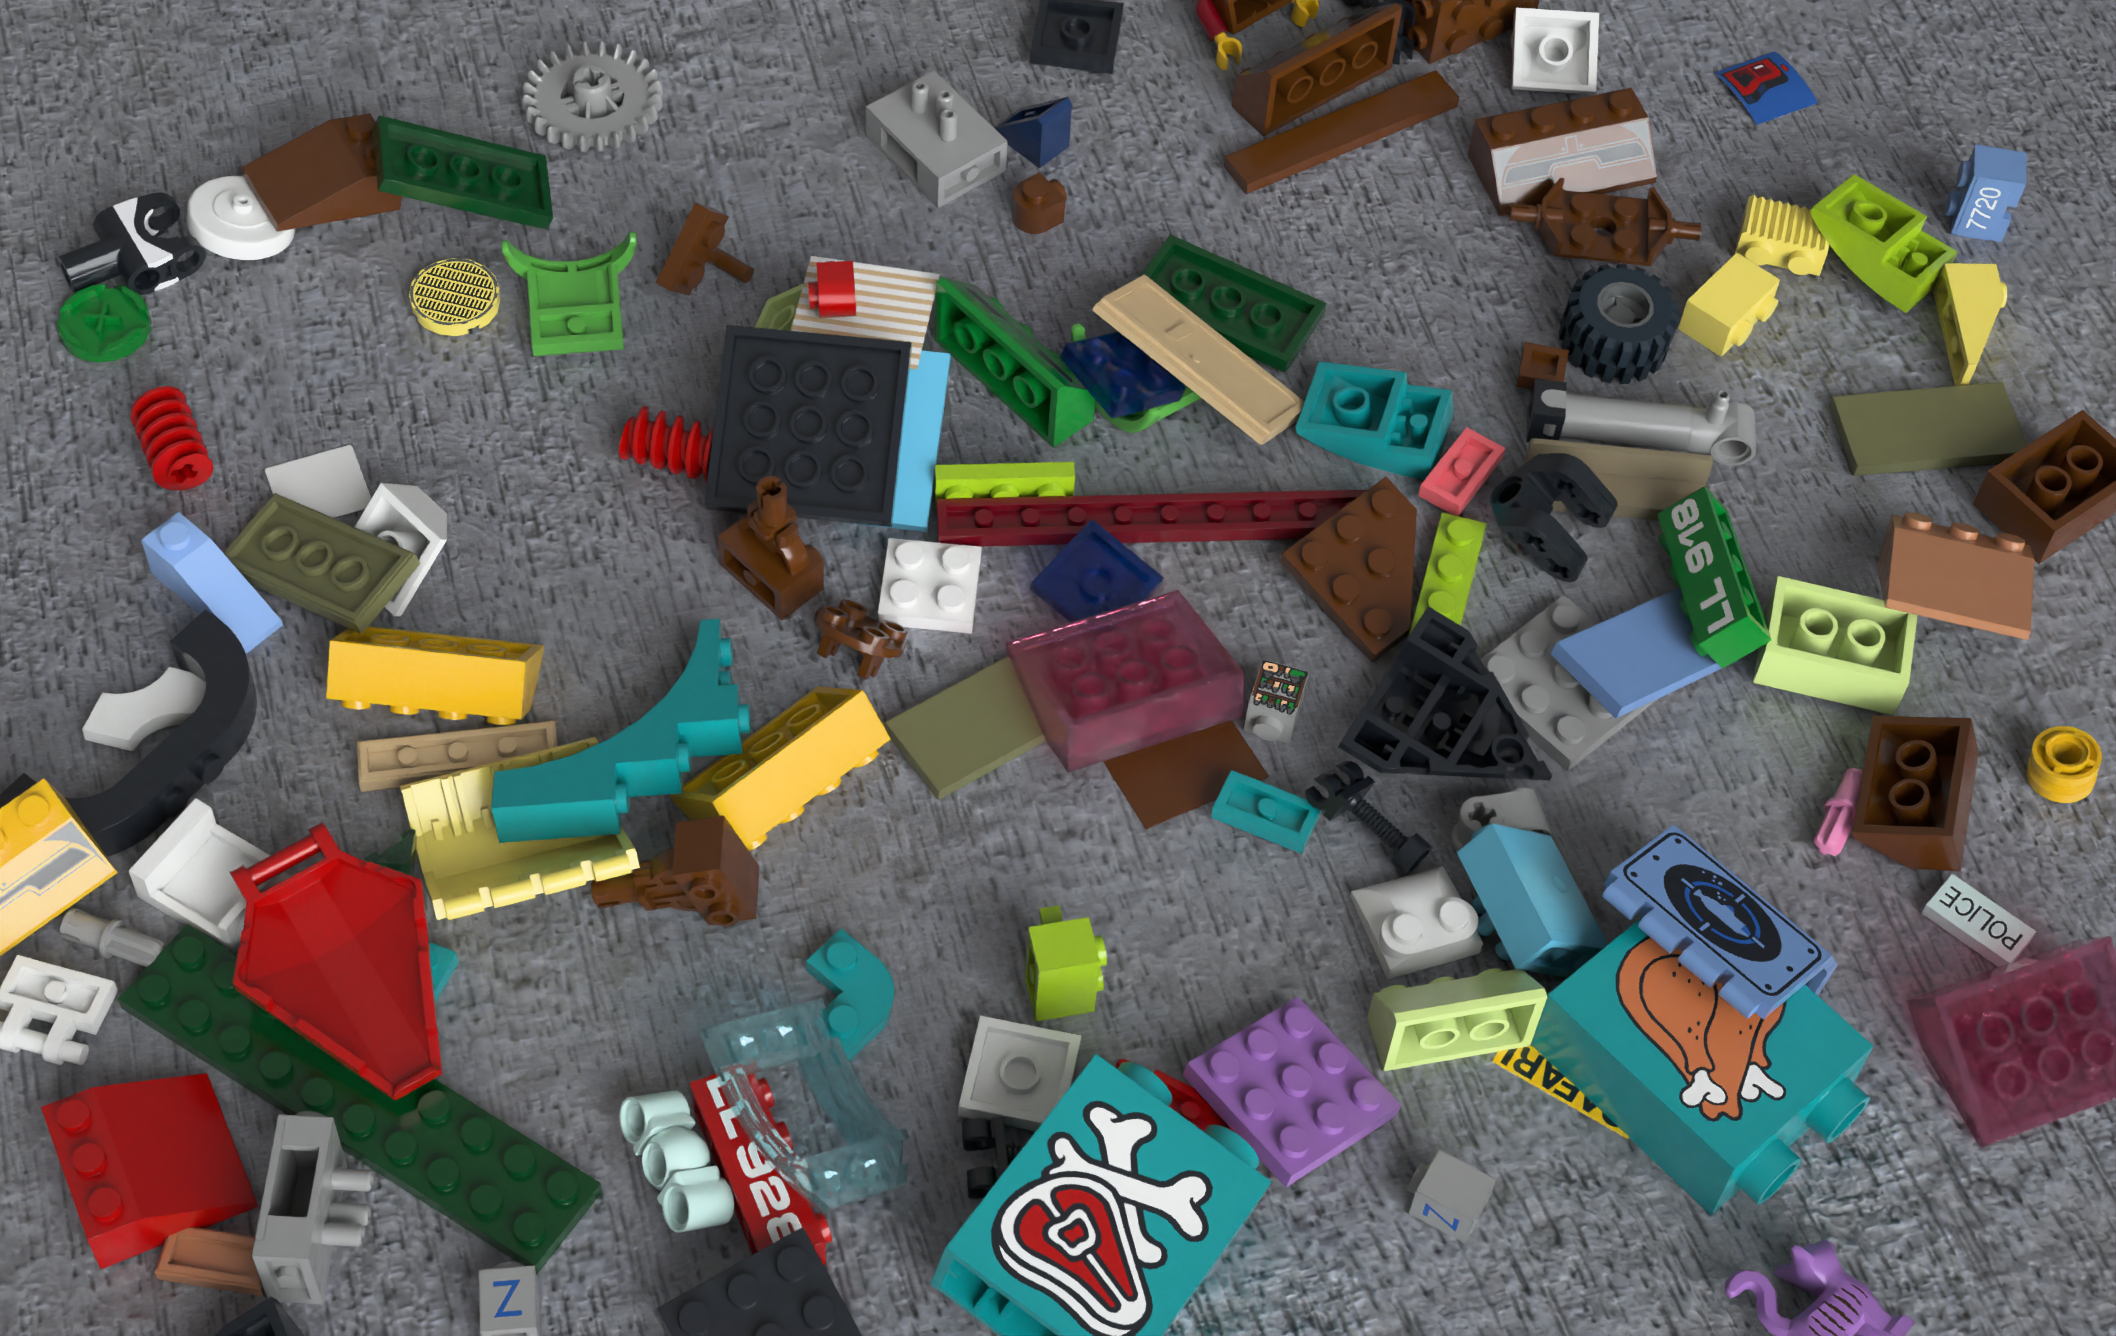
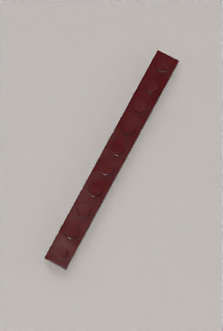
[936,490,1367,547]

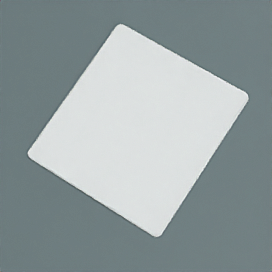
[265,445,372,518]

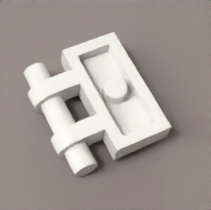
[0,955,118,1065]

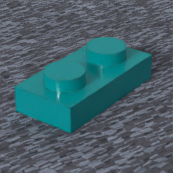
[1211,770,1321,854]

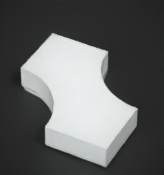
[82,667,206,751]

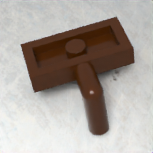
[656,202,754,295]

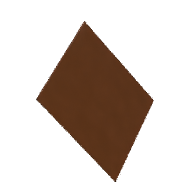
[1079,673,1269,829]

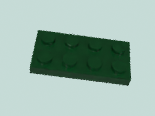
[373,115,553,230]
[1141,235,1327,373]

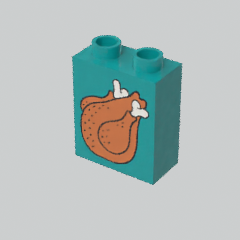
[1531,917,1874,1215]

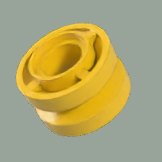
[2026,726,2102,803]

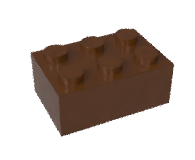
[1973,410,2116,564]

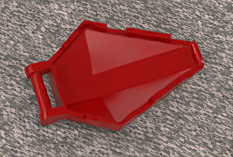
[229,822,443,1101]

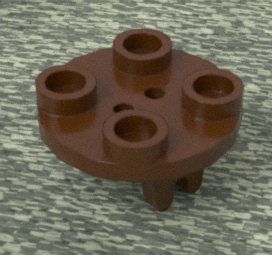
[813,599,908,680]

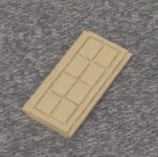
[1092,275,1305,445]

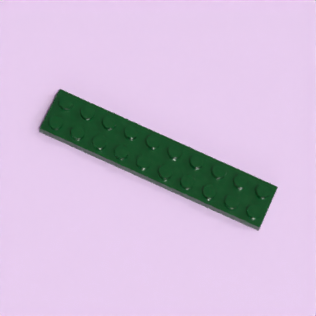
[118,924,602,1275]

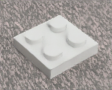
[878,538,982,634]
[958,1016,1081,1131]

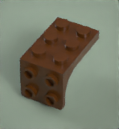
[1384,0,1540,64]

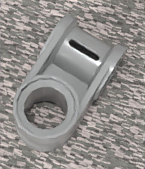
[1450,788,1552,852]

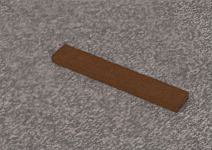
[1224,70,1459,194]

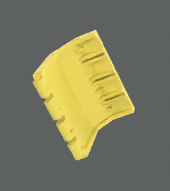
[400,737,640,920]

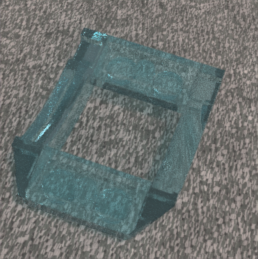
[699,998,910,1213]

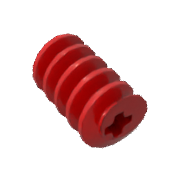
[130,386,214,491]
[619,405,714,483]

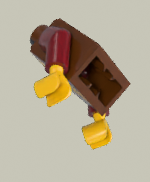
[1192,0,1319,70]

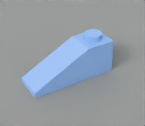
[141,512,283,654]

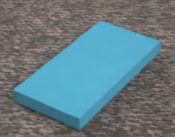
[844,350,951,532]

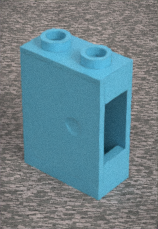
[1457,823,1608,977]

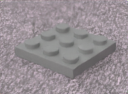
[1480,595,1656,772]

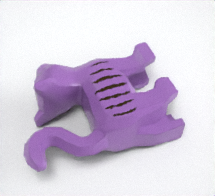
[1724,1240,1915,1336]

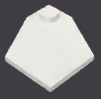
[355,483,447,617]

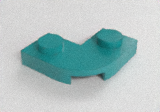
[806,929,894,1065]

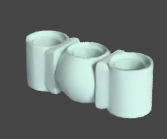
[619,1090,734,1232]

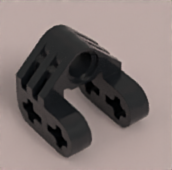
[1490,453,1618,582]

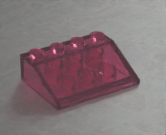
[1006,590,1244,773]
[1906,936,2116,1147]

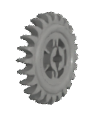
[522,40,663,152]

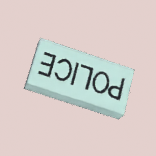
[1921,874,2037,972]

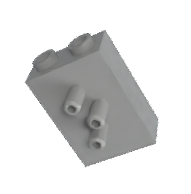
[866,70,1007,208]
[252,1111,374,1304]

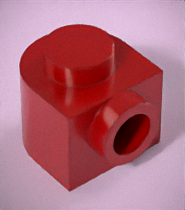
[808,261,856,318]

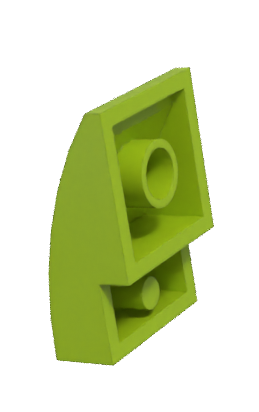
[1810,174,1958,313]

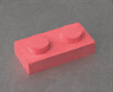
[1418,427,1506,516]

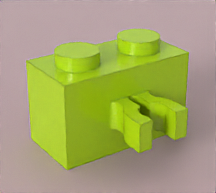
[1024,905,1107,1022]

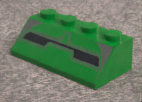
[935,277,1096,448]

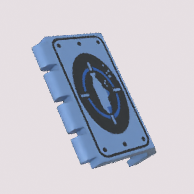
[1602,824,1838,1019]

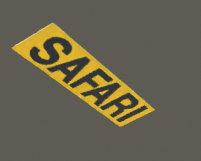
[1492,1045,1629,1139]

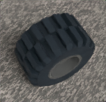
[1559,263,1680,384]

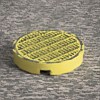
[409,258,501,336]

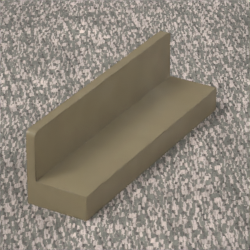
[1523,438,1713,521]

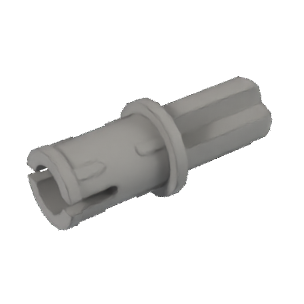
[60,907,165,967]

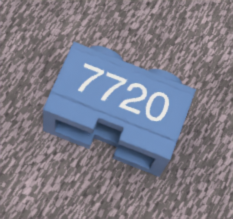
[1945,144,2027,242]

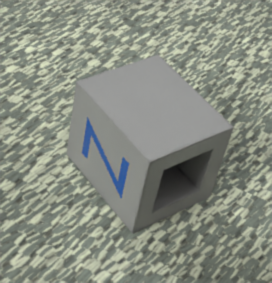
[1407,1149,1496,1244]
[479,1262,540,1336]

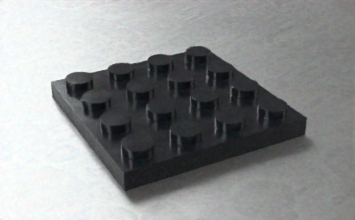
[704,325,912,527]

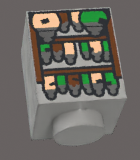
[1244,659,1309,744]

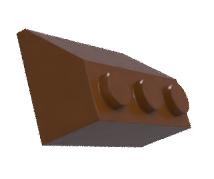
[1852,716,1979,871]

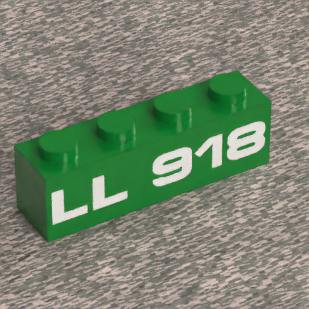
[1657,486,1772,669]

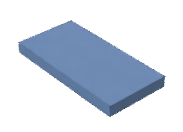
[1550,588,1737,719]

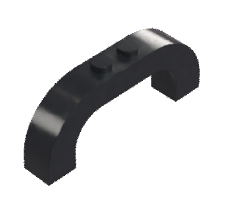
[0,609,257,857]

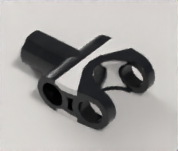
[57,193,206,295]

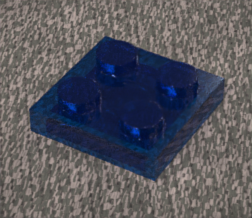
[1060,331,1186,419]
[1030,519,1164,648]

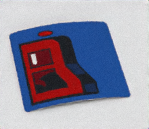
[1715,52,1818,125]

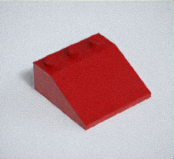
[41,1073,259,1270]

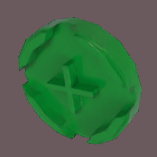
[57,284,151,363]

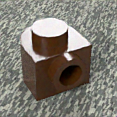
[1012,172,1067,234]

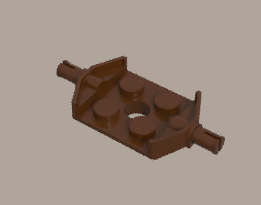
[1509,178,1701,266]

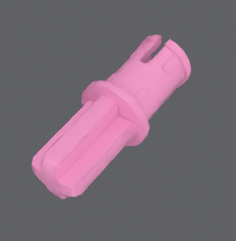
[1813,768,1863,856]

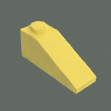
[1933,263,2007,386]

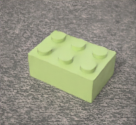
[1753,576,1918,715]

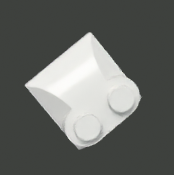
[1510,8,1599,95]
[1350,866,1483,979]

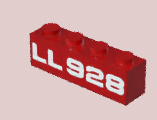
[689,1062,832,1265]

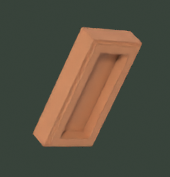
[154,1227,265,1297]

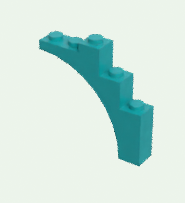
[491,618,752,843]

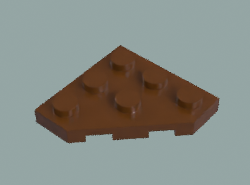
[1279,477,1417,663]

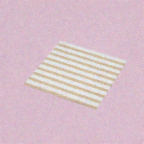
[791,256,940,370]

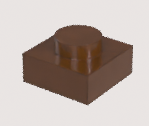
[1516,342,1569,389]

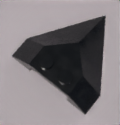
[1338,606,1552,781]

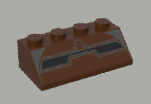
[1232,3,1402,137]
[1468,88,1657,216]

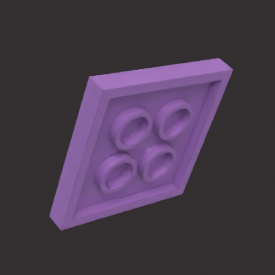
[1182,997,1401,1187]

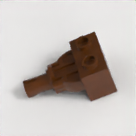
[717,476,824,620]
[591,815,760,926]

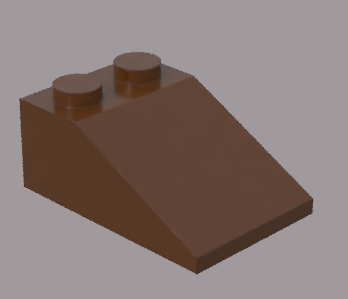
[241,113,402,231]

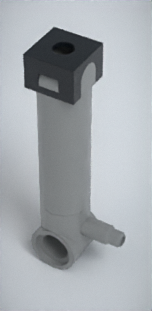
[1526,379,1756,466]

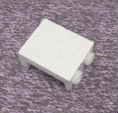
[129,798,297,953]

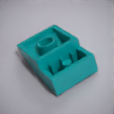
[1296,361,1454,480]

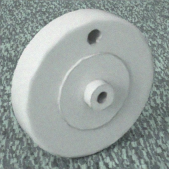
[186,176,295,260]

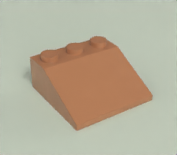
[1877,512,2035,640]

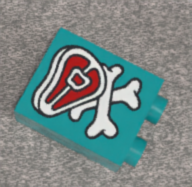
[930,1054,1272,1336]

